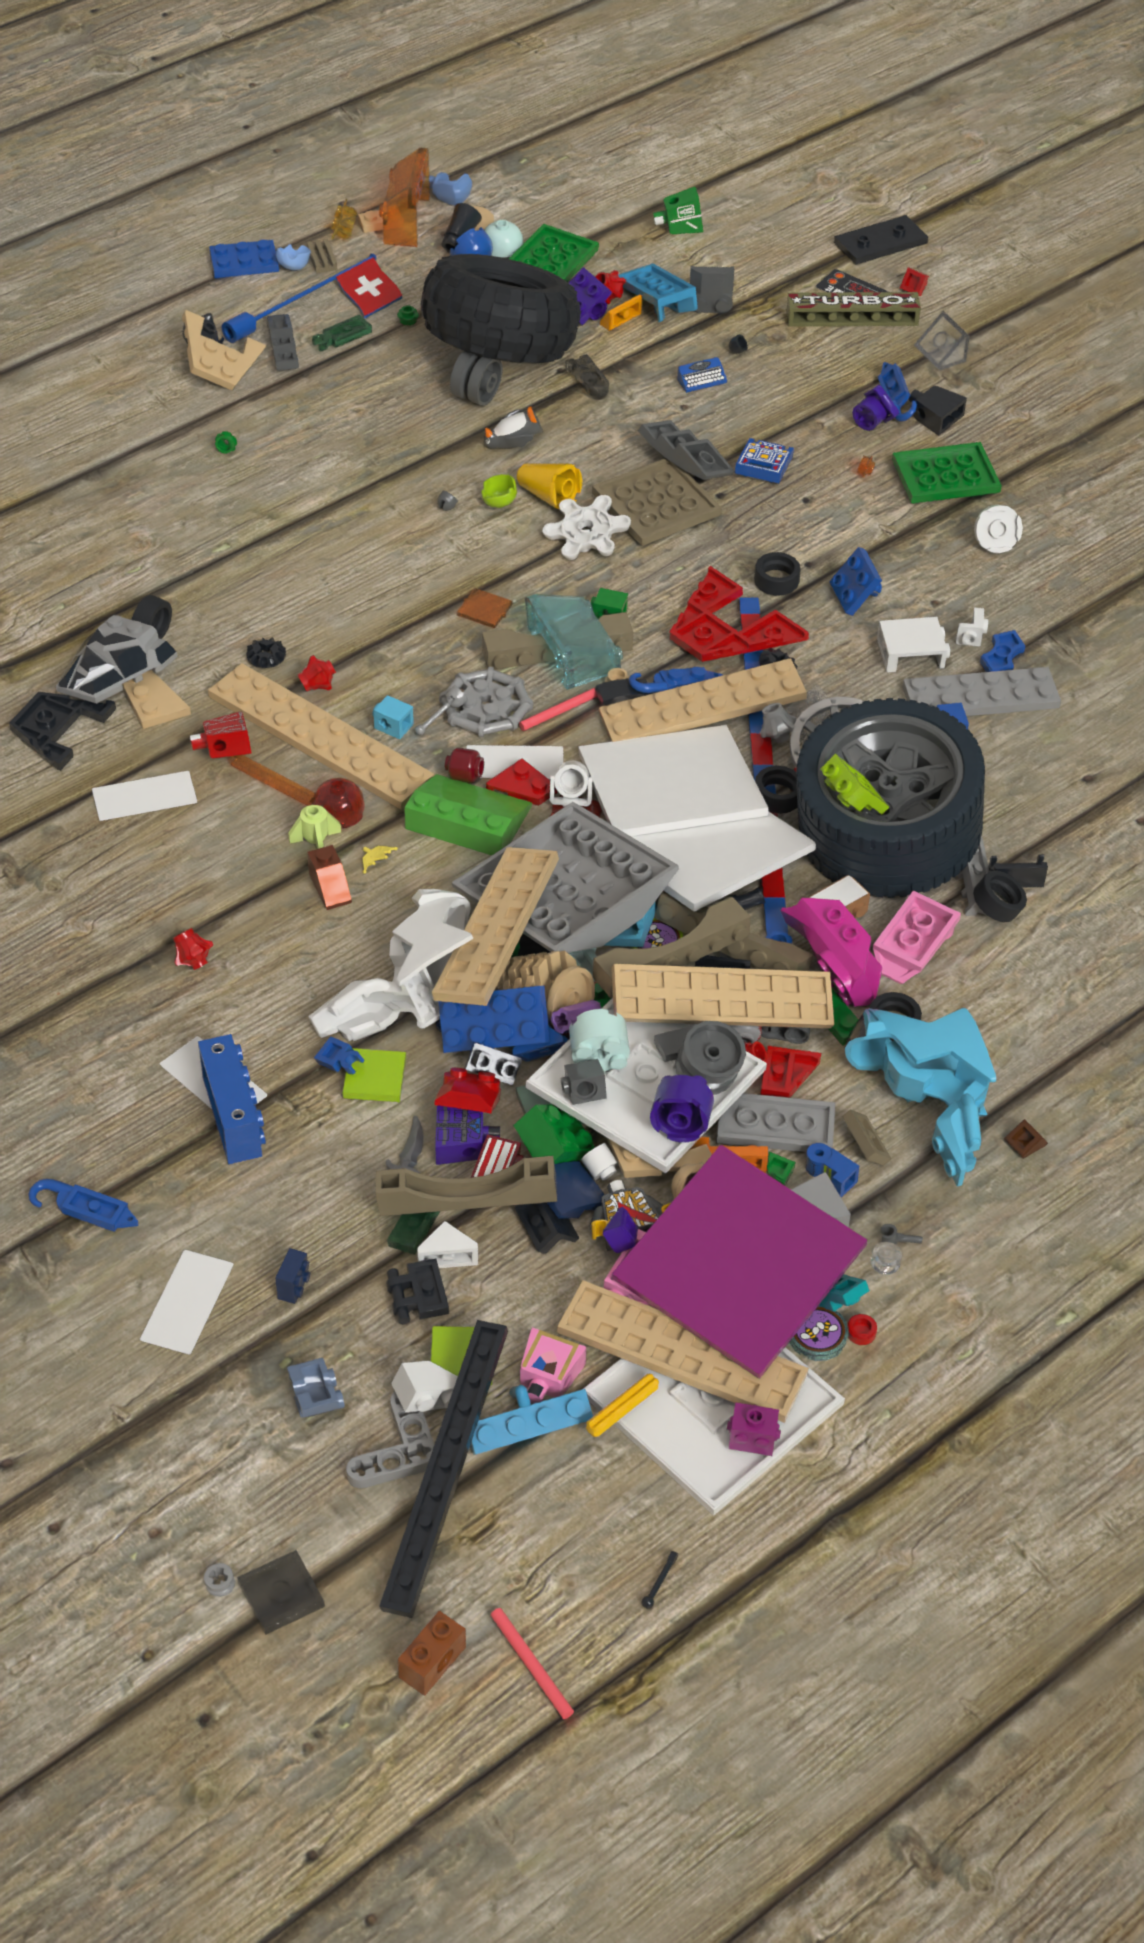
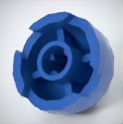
[450,227,493,256]

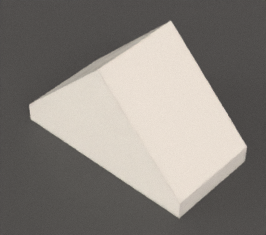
[417,1221,478,1268]

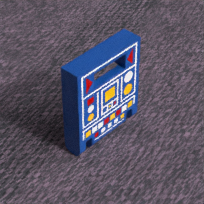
[735,438,794,483]

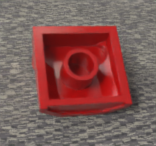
[435,1067,501,1114]

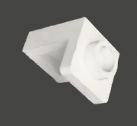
[956,608,988,646]

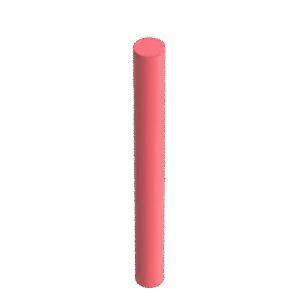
[519,687,598,731]
[490,1608,574,1719]

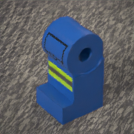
[805,1143,860,1198]

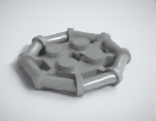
[439,667,534,737]

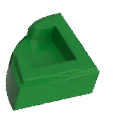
[767,1152,796,1186]

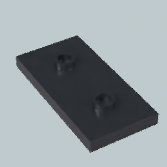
[834,215,928,265]

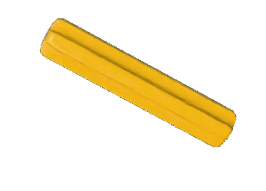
[586,1374,659,1437]

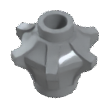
[760,703,797,743]

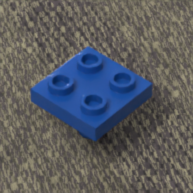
[829,547,882,616]

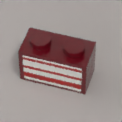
[470,1134,524,1178]

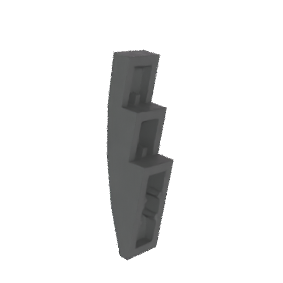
[267,314,299,370]

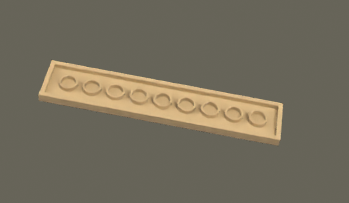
[208,663,434,810]

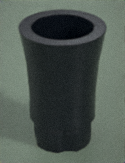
[441,203,482,253]

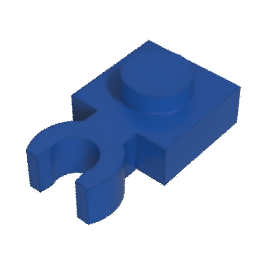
[314,1036,365,1075]

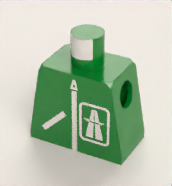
[653,186,704,235]

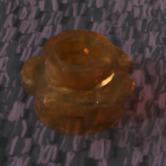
[857,455,876,478]

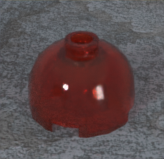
[313,777,365,829]

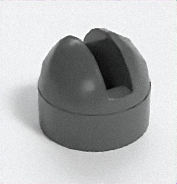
[437,490,458,511]

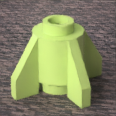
[288,805,341,849]

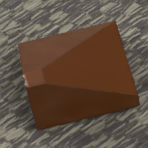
[1004,1119,1048,1159]

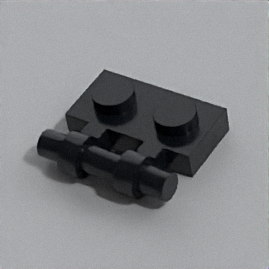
[386,1258,449,1325]

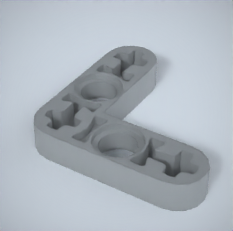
[346,1391,434,1488]

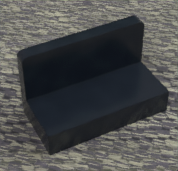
[514,1202,579,1254]

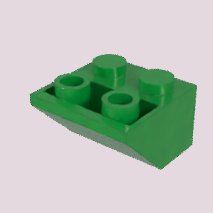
[513,1104,595,1164]

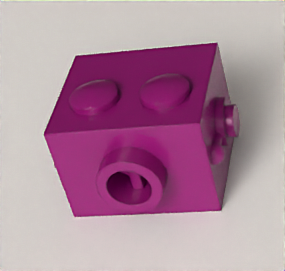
[727,1402,781,1456]

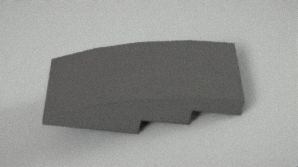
[638,420,735,480]

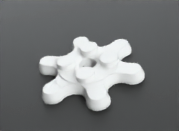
[542,495,631,560]

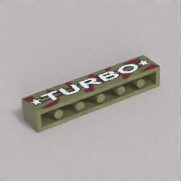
[786,292,921,326]

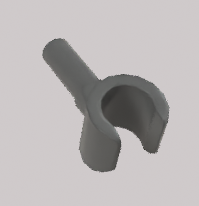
[881,1224,922,1248]

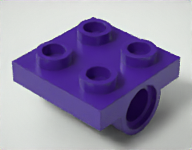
[569,267,612,326]

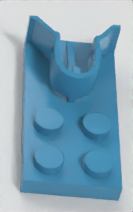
[618,263,698,322]

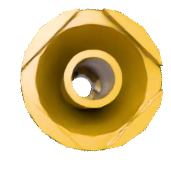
[517,463,583,510]

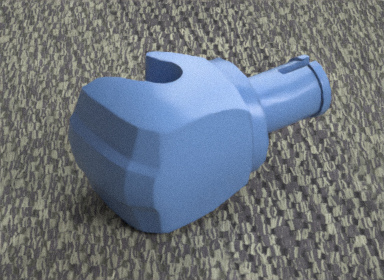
[418,172,472,205]

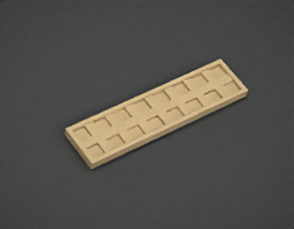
[599,658,807,742]
[432,847,559,1006]
[611,964,834,1028]
[557,1280,809,1423]

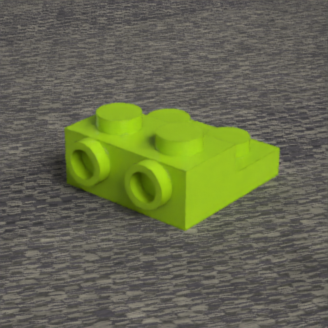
[820,754,889,814]

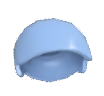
[276,244,311,270]

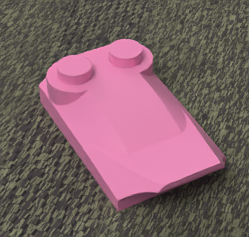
[873,891,961,984]

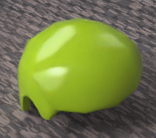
[481,474,517,508]

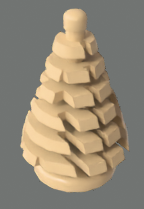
[494,951,595,1028]

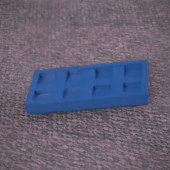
[438,986,550,1053]

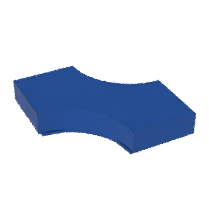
[980,630,1025,672]

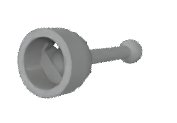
[415,685,468,735]

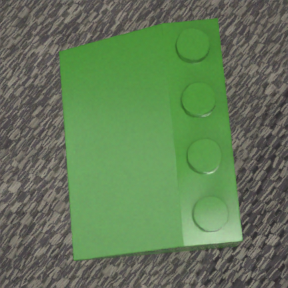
[405,774,532,856]

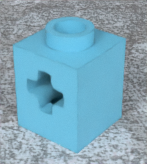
[372,695,414,740]

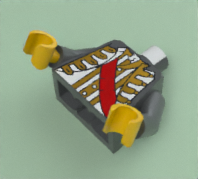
[589,1180,671,1251]

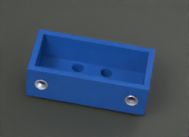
[198,1034,266,1165]

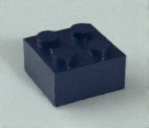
[275,1248,311,1304]

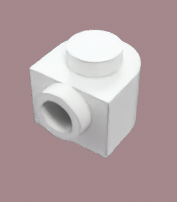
[581,1143,618,1181]

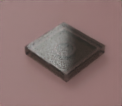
[237,1550,325,1635]

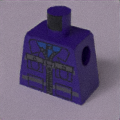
[435,1106,500,1165]

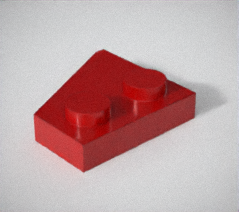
[486,758,557,806]
[761,1046,821,1098]

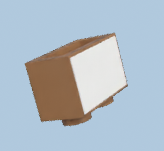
[808,875,870,918]

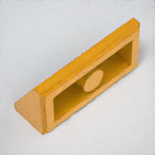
[599,294,642,331]

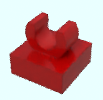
[900,267,929,296]

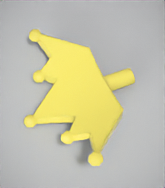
[362,846,398,874]

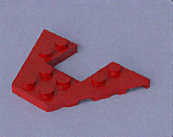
[669,566,809,662]

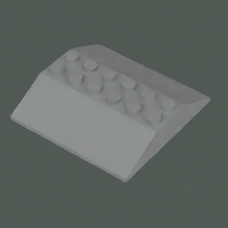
[452,802,679,953]

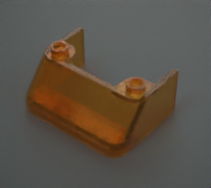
[379,148,430,247]

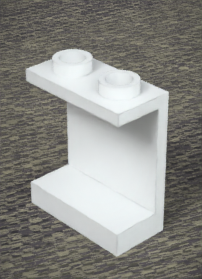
[877,617,950,672]

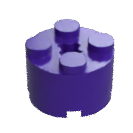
[650,1075,714,1142]

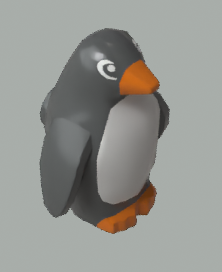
[484,406,544,449]

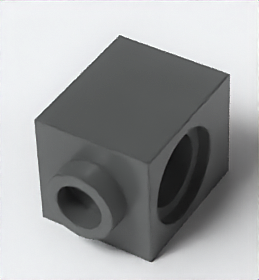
[561,1059,607,1105]

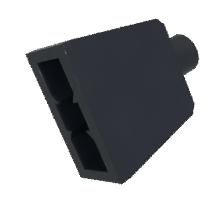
[909,386,967,436]

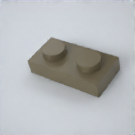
[842,1109,892,1166]

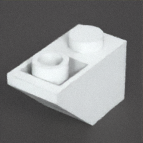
[391,1361,458,1412]

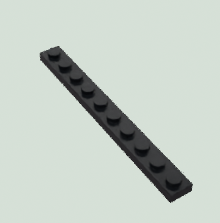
[379,1320,508,1618]

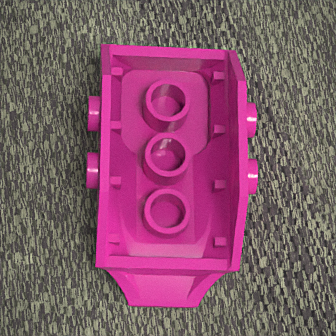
[780,898,882,1008]

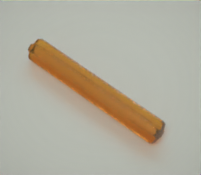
[230,755,317,806]

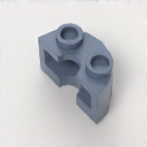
[287,1358,345,1417]

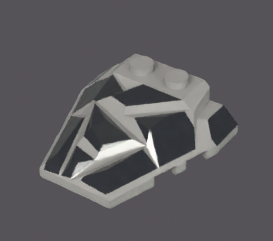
[56,615,178,703]

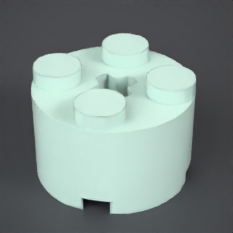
[569,1009,630,1072]

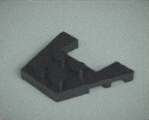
[9,692,116,771]

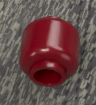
[445,748,485,783]

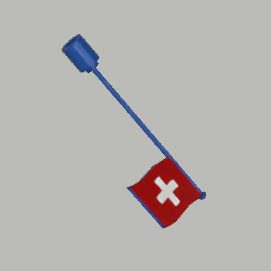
[221,253,402,343]

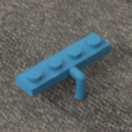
[471,1385,593,1455]

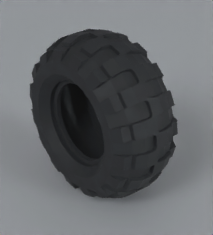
[420,254,581,364]

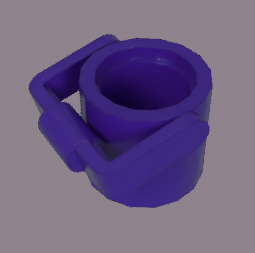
[852,385,899,431]

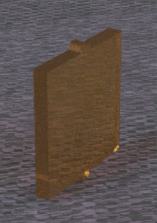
[457,588,513,628]

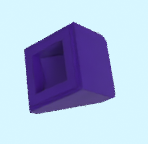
[603,1207,638,1253]

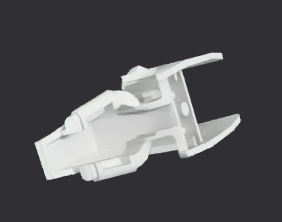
[308,889,473,1041]

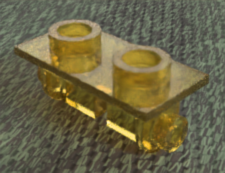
[330,199,357,239]

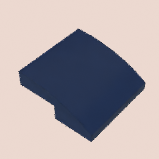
[547,1161,604,1218]

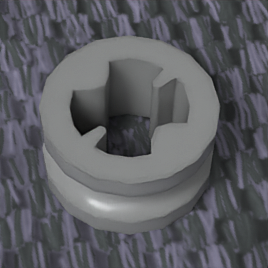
[204,1563,235,1597]

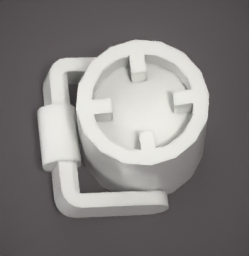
[550,760,593,807]

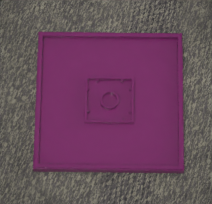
[612,1145,867,1379]

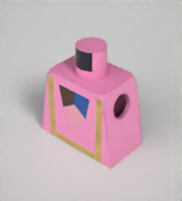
[520,1327,586,1404]

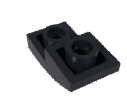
[595,679,653,706]

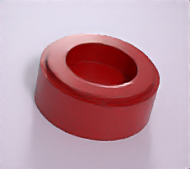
[846,1314,877,1345]

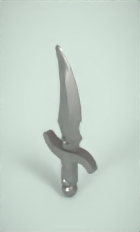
[386,1116,424,1174]

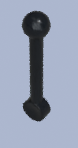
[641,1550,678,1609]

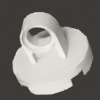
[974,504,1023,553]

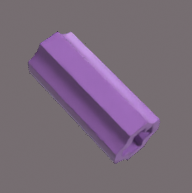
[551,1000,601,1034]

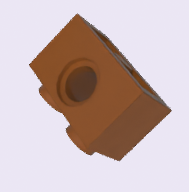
[398,1610,466,1696]

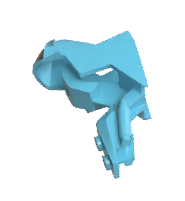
[844,1008,996,1187]

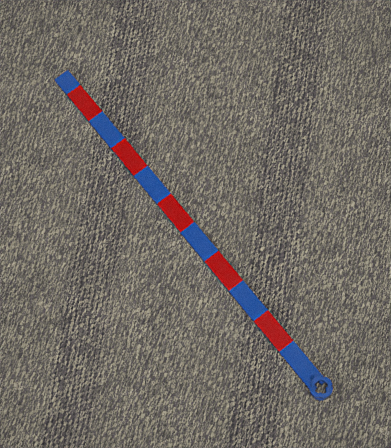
[739,598,792,944]

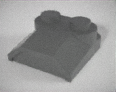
[690,266,734,313]

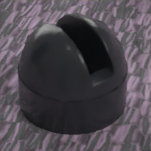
[728,334,748,354]

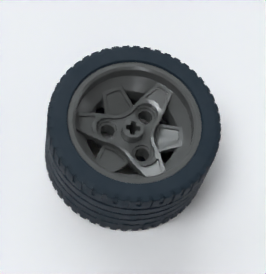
[796,698,985,898]

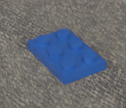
[209,240,279,278]

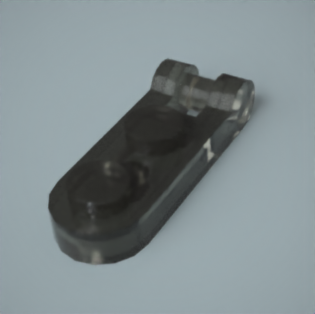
[565,354,609,398]

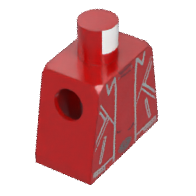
[190,711,252,758]

